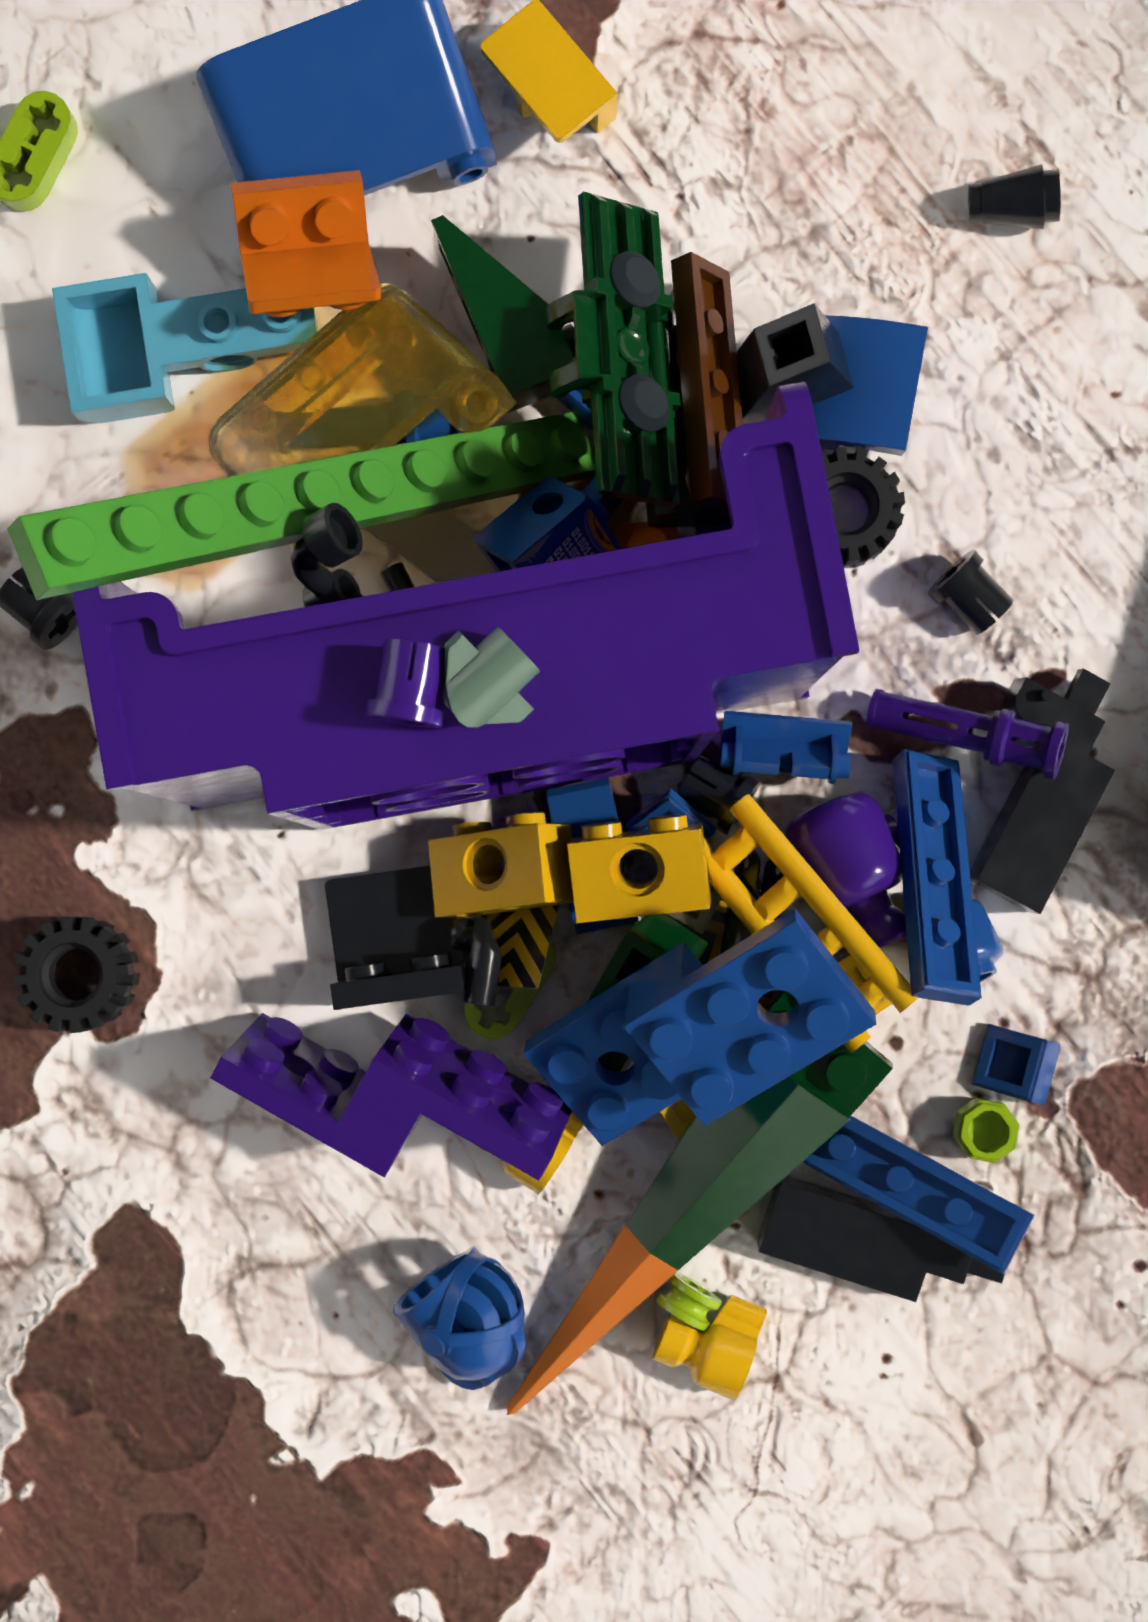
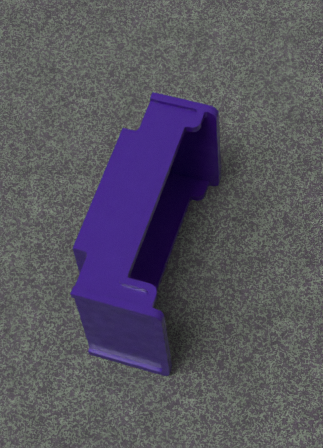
[72,382,860,830]

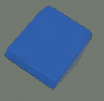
[971,1023,1060,1105]

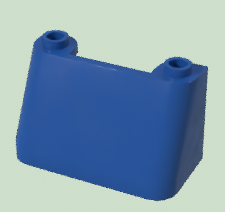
[196,0,497,196]

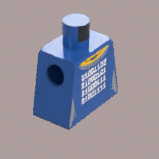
[473,476,626,572]

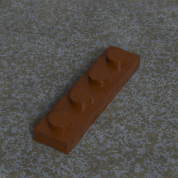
[671,252,743,518]

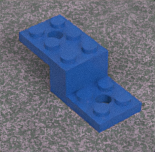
[523,908,877,1146]

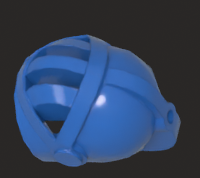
[393,1246,526,1390]

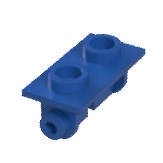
[717,711,852,784]

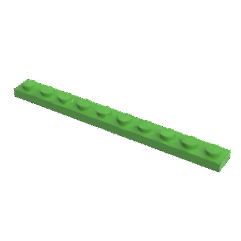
[7,412,596,600]

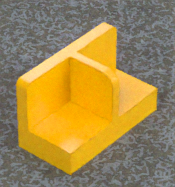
[480,0,618,143]

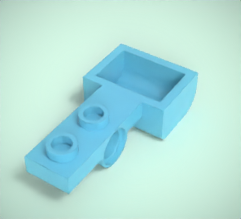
[52,273,322,423]

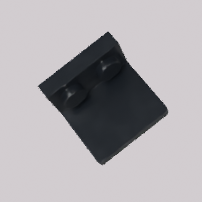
[325,866,466,1010]

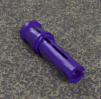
[866,688,1069,780]

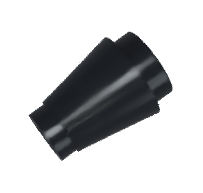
[968,164,1061,229]

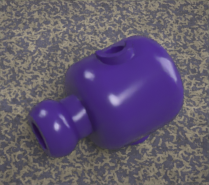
[784,791,907,948]

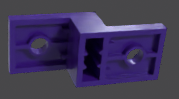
[210,1013,572,1181]

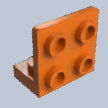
[230,170,381,317]

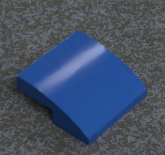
[813,315,928,456]

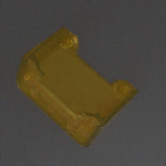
[208,283,517,569]

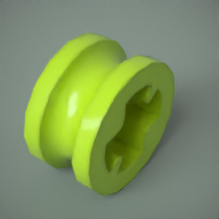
[656,1272,722,1331]

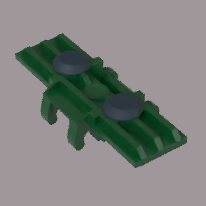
[546,191,681,508]

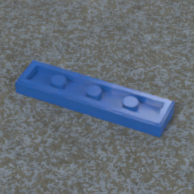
[893,749,982,1006]
[802,1115,1035,1274]

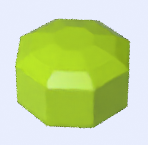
[952,1098,1020,1163]

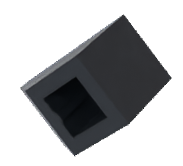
[737,303,854,425]

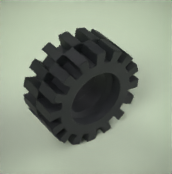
[822,447,905,568]
[12,917,140,1033]

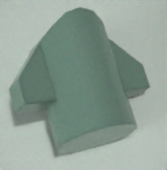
[440,626,540,728]

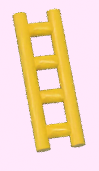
[704,794,918,1054]

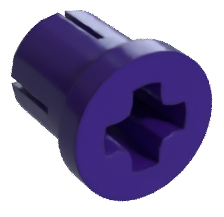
[365,639,445,728]

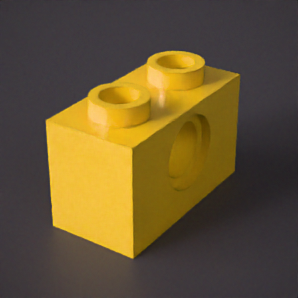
[428,813,574,917]
[567,814,711,923]

